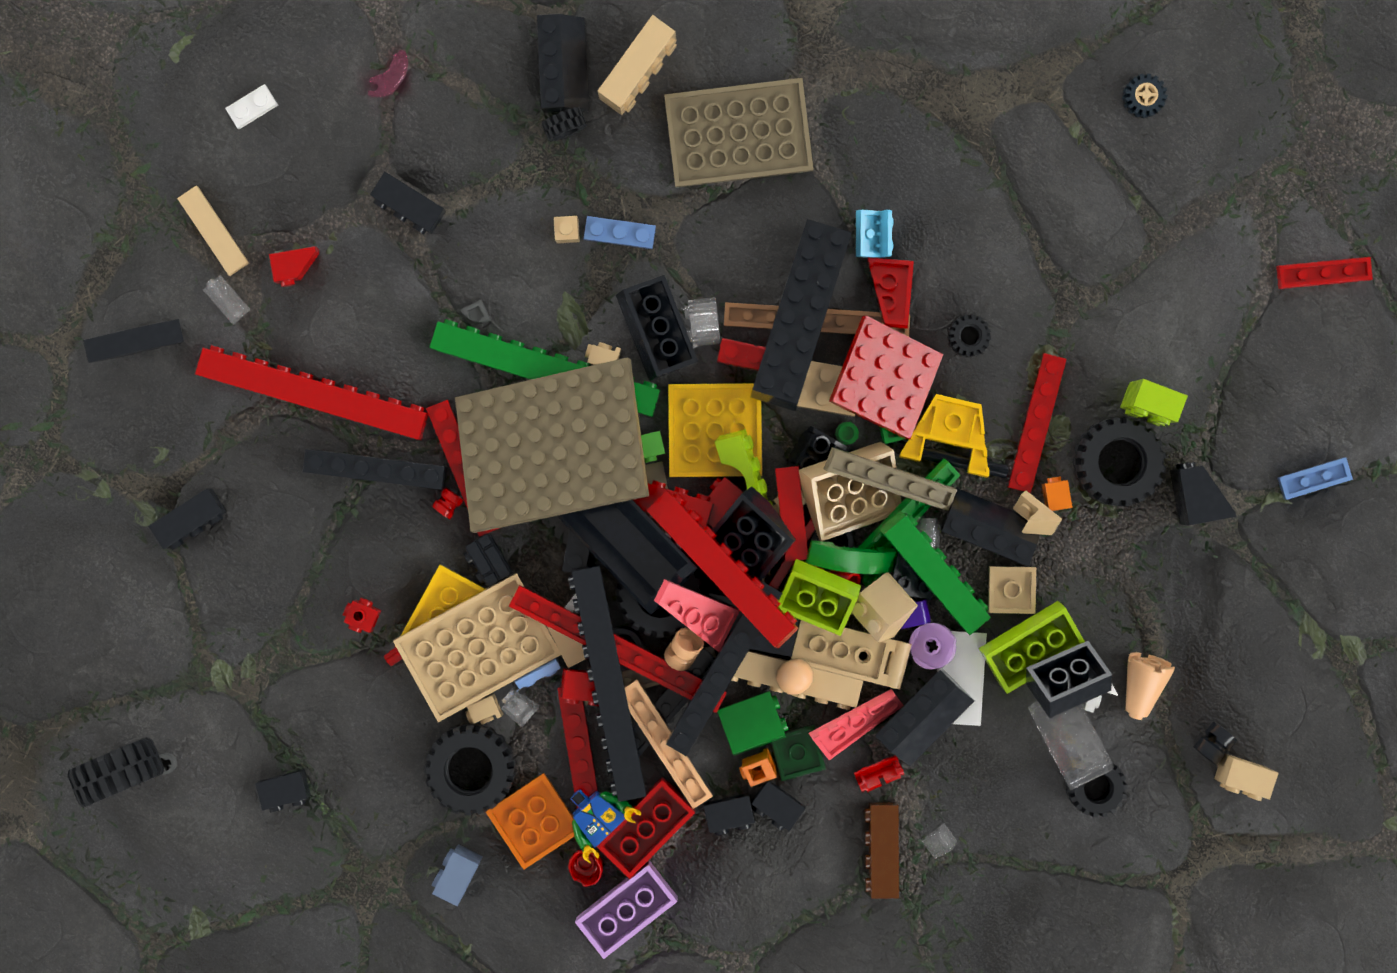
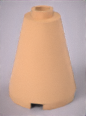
[1125,652,1175,720]

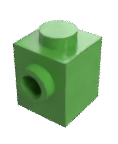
[641,431,665,463]

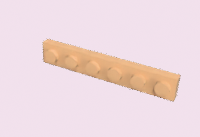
[625,679,713,809]

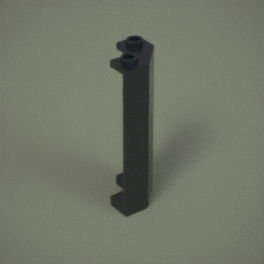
[557,500,697,615]

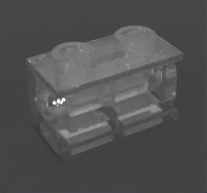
[501,688,541,727]

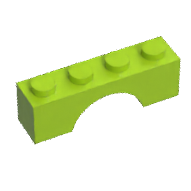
[715,429,774,508]

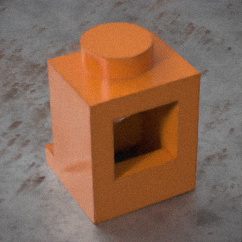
[739,748,777,787]

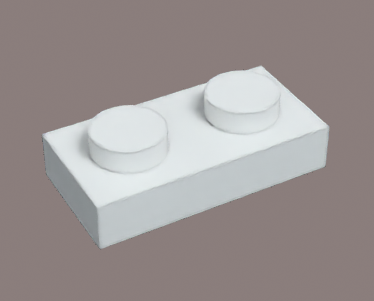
[225,84,278,129]

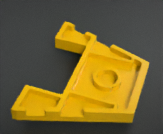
[899,394,989,478]

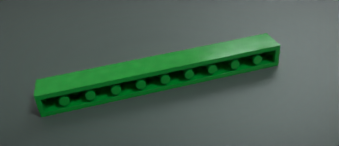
[430,319,660,417]

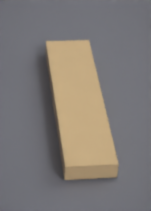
[177,185,249,276]

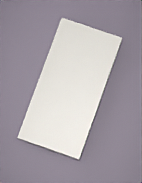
[937,631,987,726]

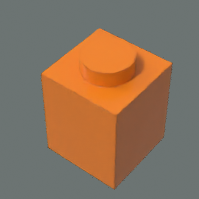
[1042,476,1072,511]

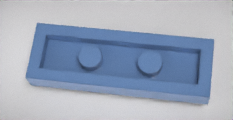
[584,216,656,249]
[1277,457,1353,500]

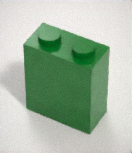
[717,691,789,756]

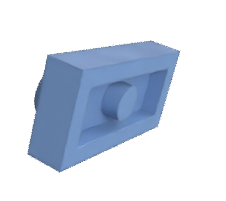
[515,657,561,689]

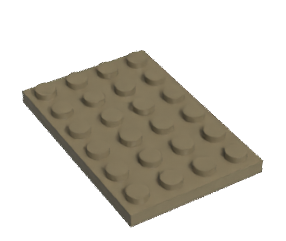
[664,78,813,188]

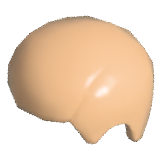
[776,659,814,695]

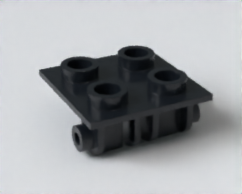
[892,552,933,600]

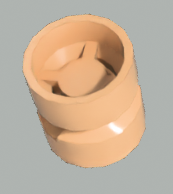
[664,627,704,671]

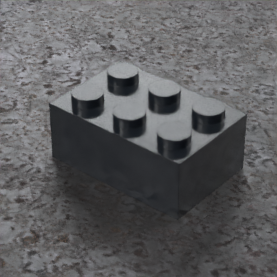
[1026,641,1113,718]

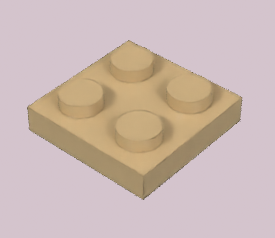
[988,566,1036,614]

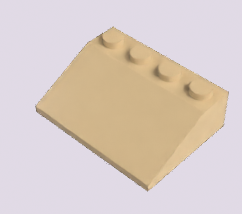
[799,442,901,541]

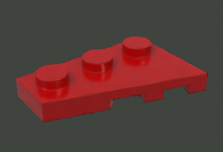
[867,257,914,329]

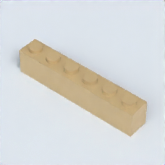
[731,650,863,710]

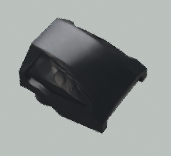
[788,426,853,470]

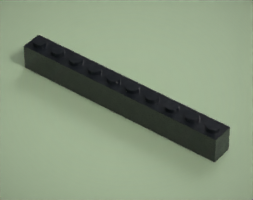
[568,564,646,802]

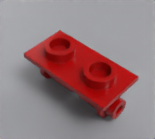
[854,755,904,792]

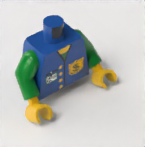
[570,789,641,863]

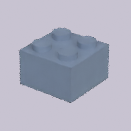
[431,844,483,906]

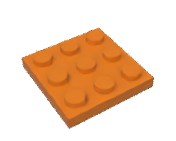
[486,773,574,870]

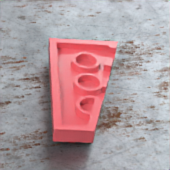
[654,579,740,652]
[808,689,903,760]

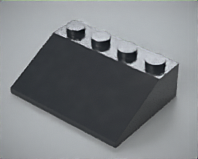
[689,487,796,581]

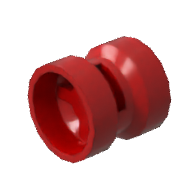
[432,487,464,519]

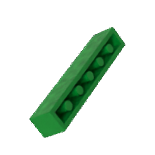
[879,511,991,635]

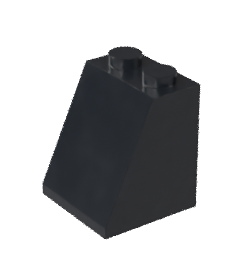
[1170,462,1236,525]

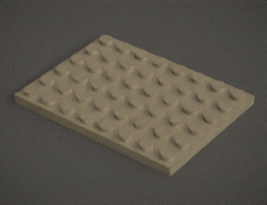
[455,357,649,533]

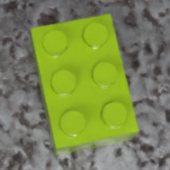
[1120,379,1188,427]
[779,559,861,636]

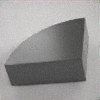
[460,300,492,323]

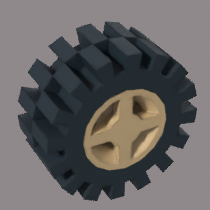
[1122,73,1168,118]

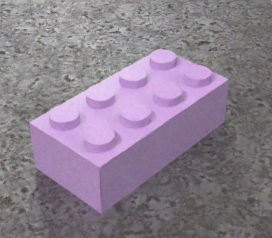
[575,860,678,959]

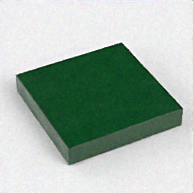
[771,724,826,781]

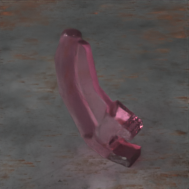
[368,50,408,98]

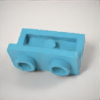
[856,210,893,258]

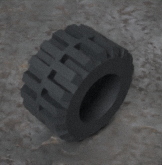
[1065,756,1128,818]

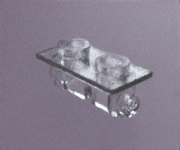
[203,275,251,325]

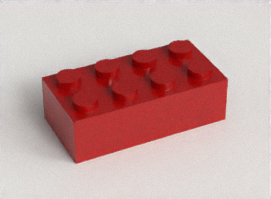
[597,776,695,879]

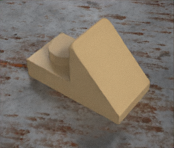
[1013,491,1062,535]

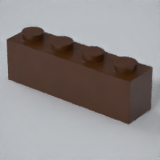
[865,802,899,899]

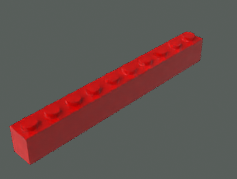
[195,345,429,440]

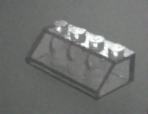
[1028,701,1113,790]

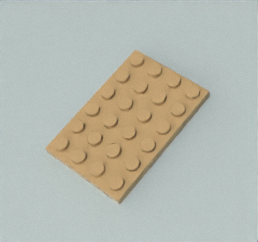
[393,573,561,722]

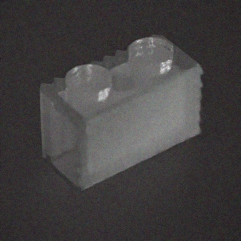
[684,297,721,348]

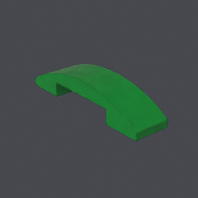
[806,540,898,574]

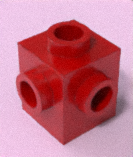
[343,598,382,633]

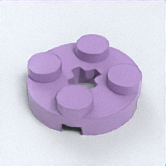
[909,623,956,669]

